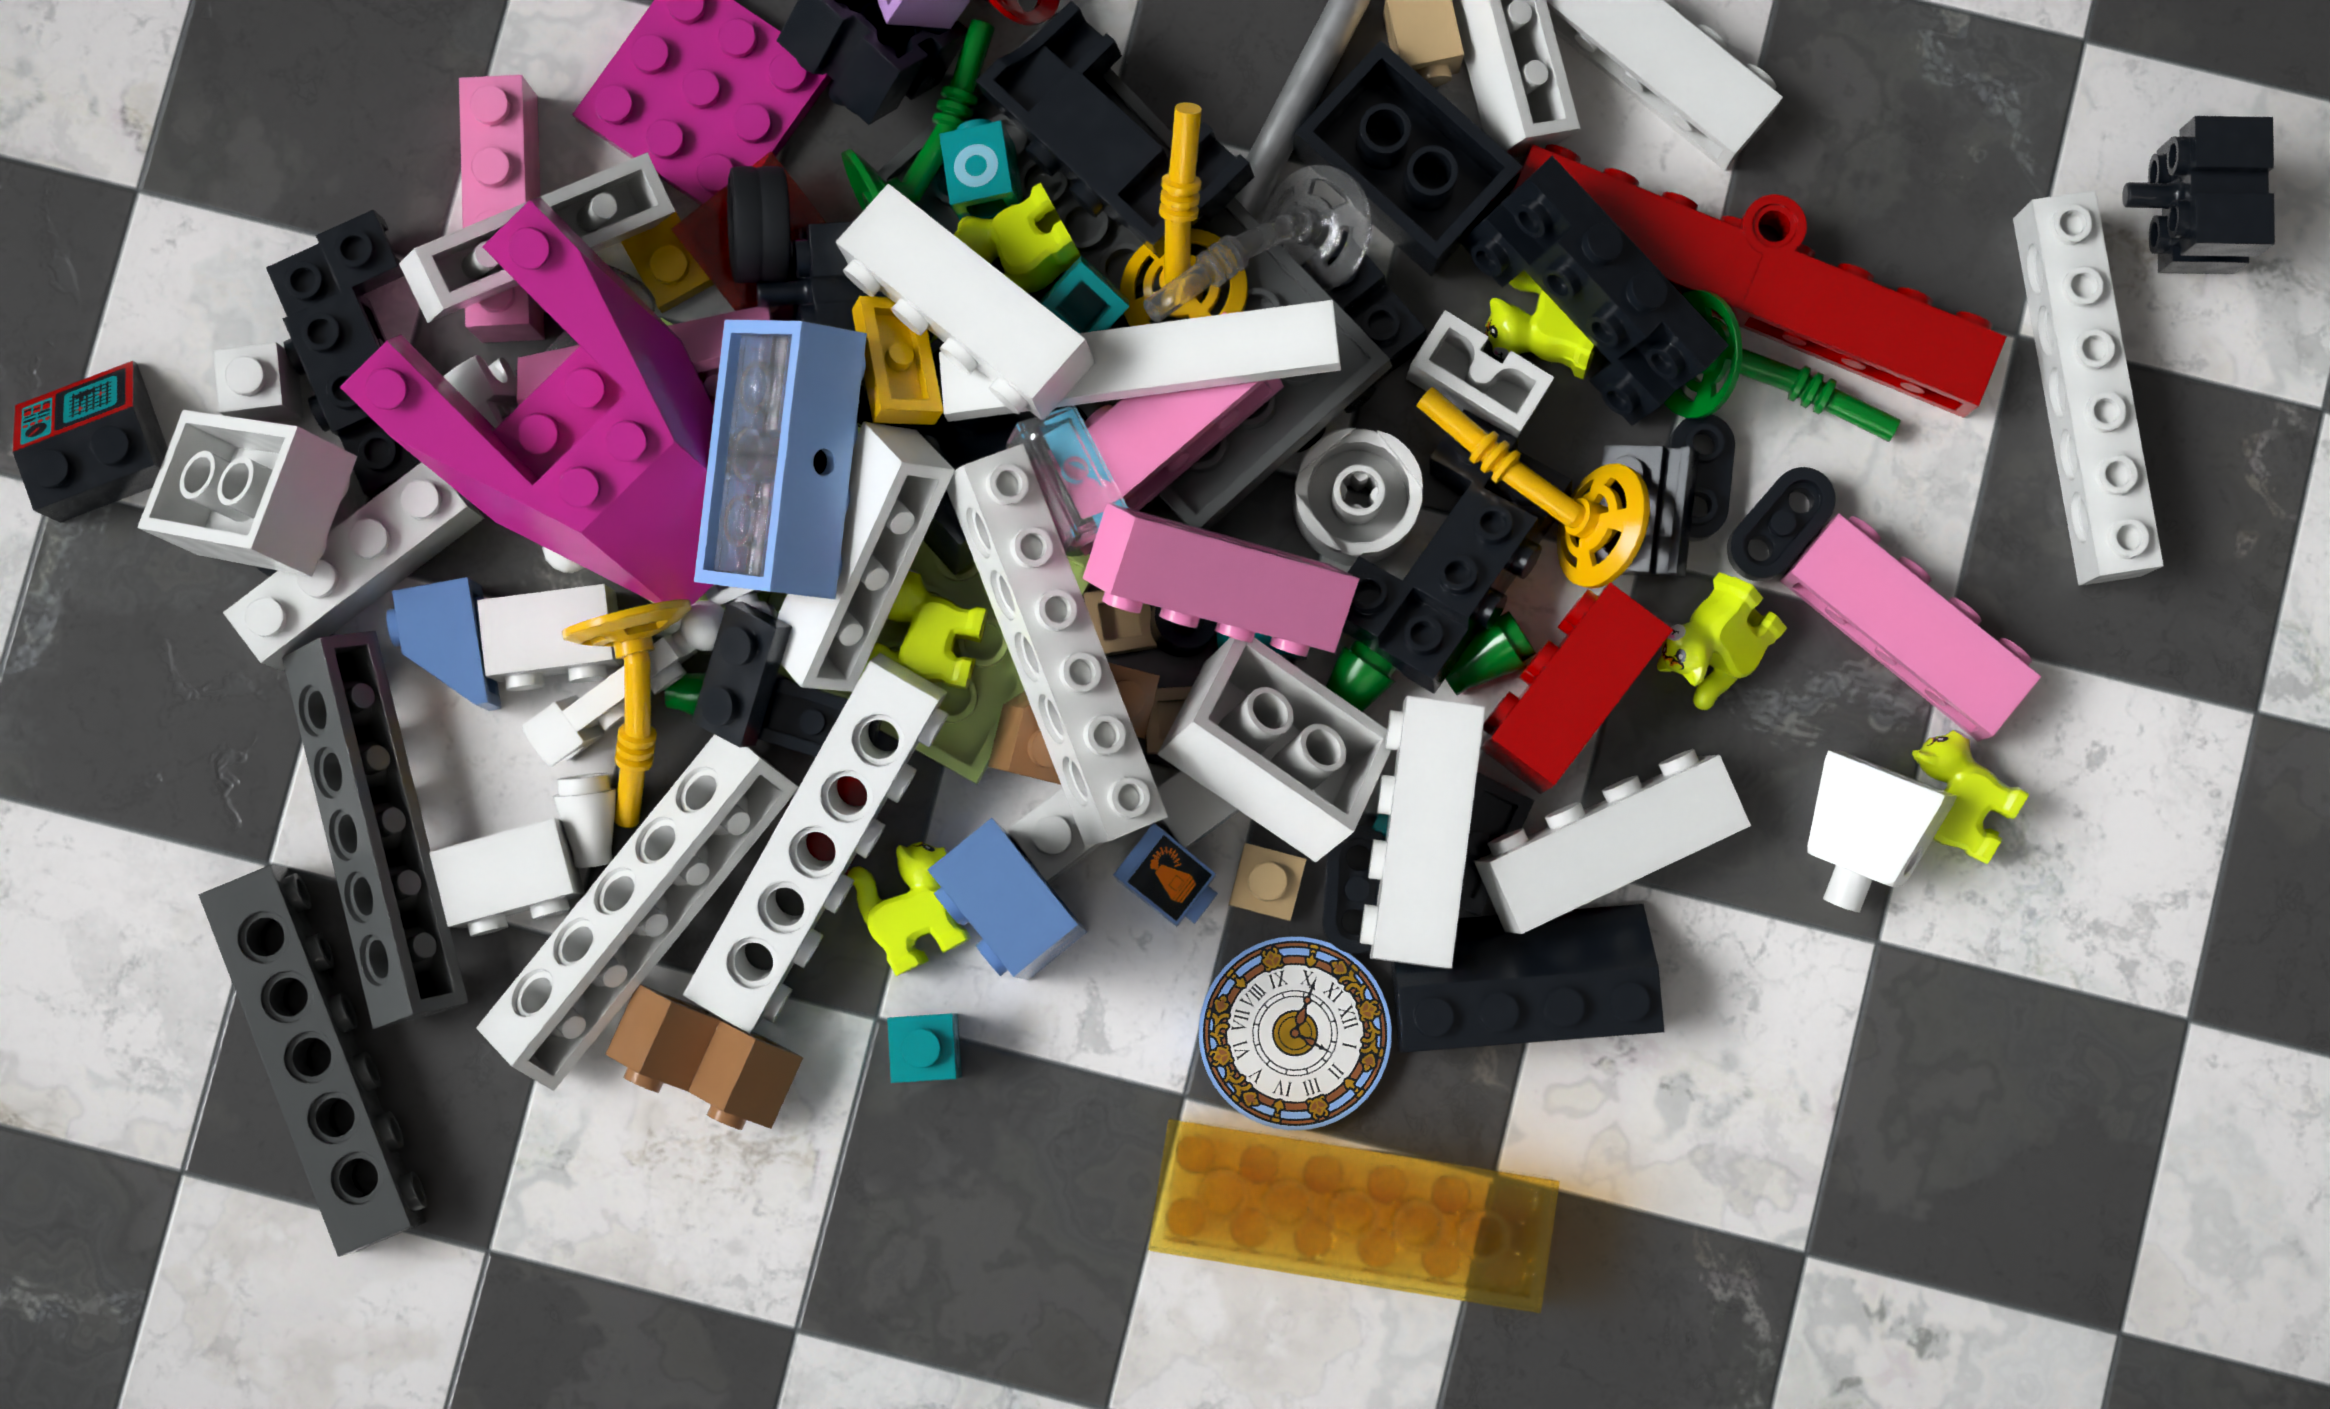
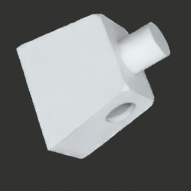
[1807,750,1957,913]

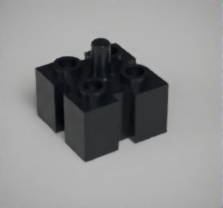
[776,0,968,125]
[2122,116,2275,274]
[756,222,887,331]

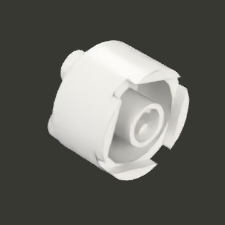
[1293,428,1423,566]

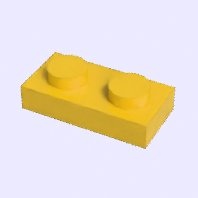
[621,204,716,313]
[852,296,943,425]

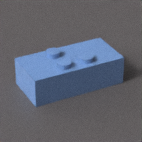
[927,818,1087,980]

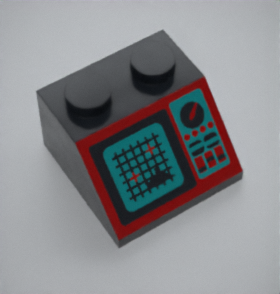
[13,361,168,523]

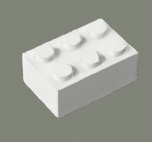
[137,410,357,577]
[1157,637,1391,862]

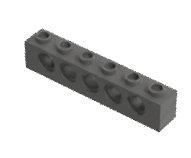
[282,631,468,1029]
[198,865,428,1257]

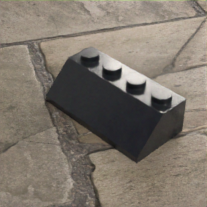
[1391,904,1665,1053]

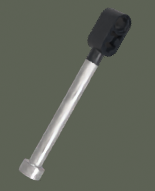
[1235,0,1371,220]

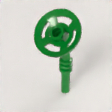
[841,19,995,211]
[1664,290,1901,442]

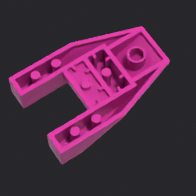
[340,197,715,605]

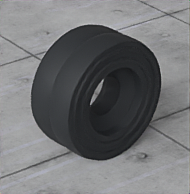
[727,166,791,284]

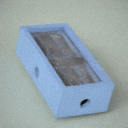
[694,320,867,599]

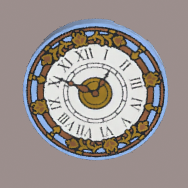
[1199,936,1392,1130]

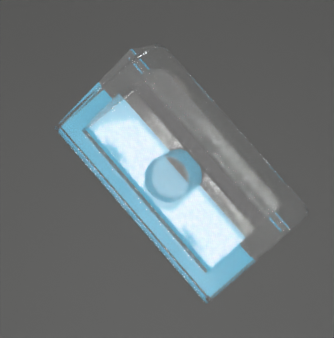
[1006,405,1128,554]

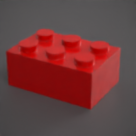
[1480,582,1673,795]

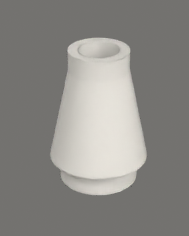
[553,773,617,868]

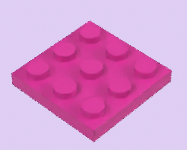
[572,0,832,224]

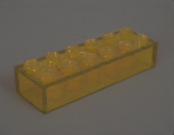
[1148,1117,1560,1313]

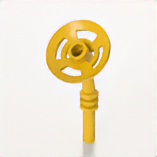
[1120,102,1248,327]
[1416,387,1650,589]
[562,599,692,828]

